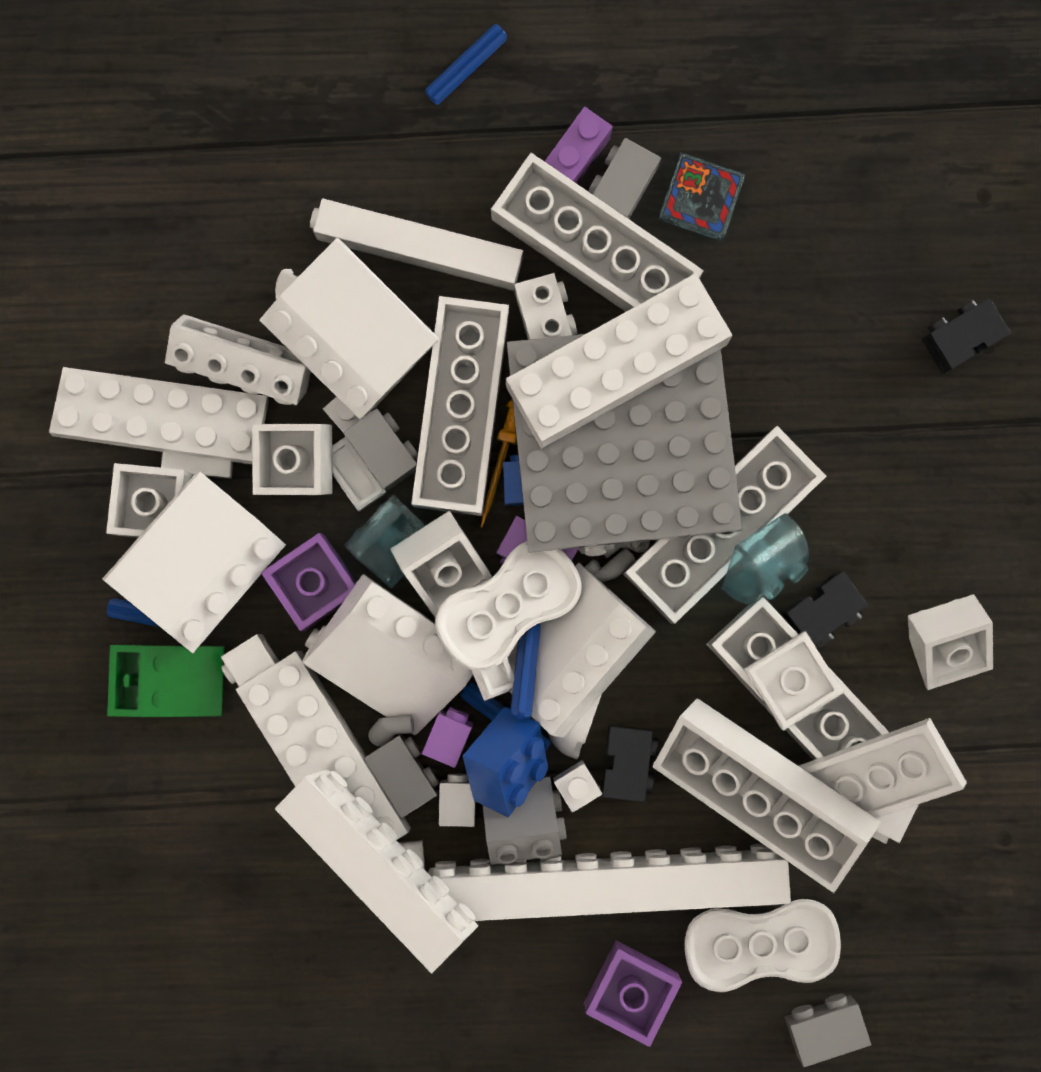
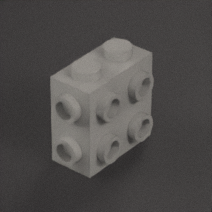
[483,777,567,865]

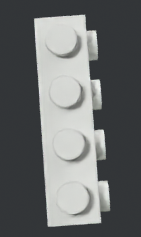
[514,273,577,340]
[165,314,311,405]

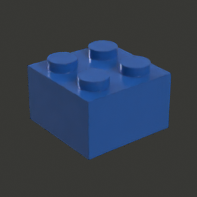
[463,707,548,817]

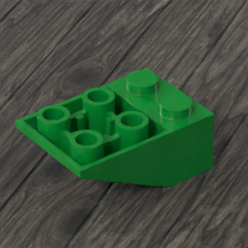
[107,644,225,717]

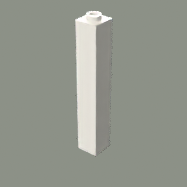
[310,198,523,291]

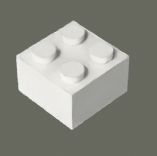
[252,424,332,495]
[106,463,193,538]
[390,511,492,617]

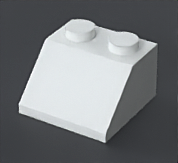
[908,594,993,690]

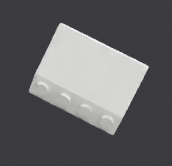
[260,238,439,420]
[102,471,286,653]
[507,563,656,738]
[302,574,473,736]

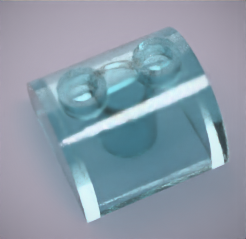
[344,494,425,589]
[722,513,809,604]

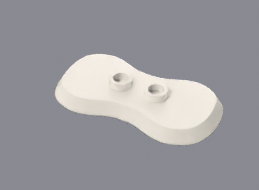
[435,542,582,671]
[685,899,841,992]

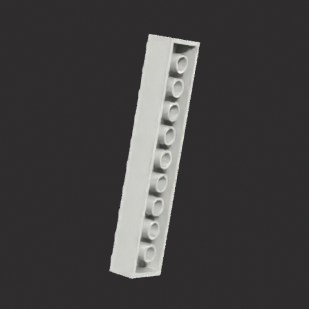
[428,844,791,921]

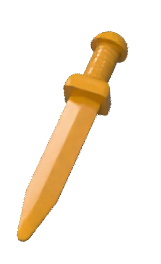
[481,400,517,528]

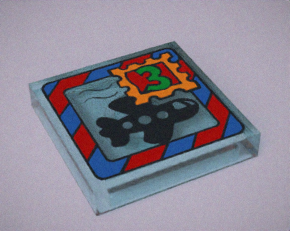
[658,153,746,241]

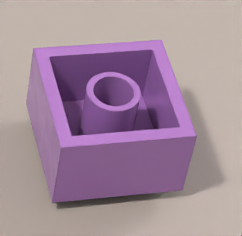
[261,533,357,631]
[584,940,682,1047]

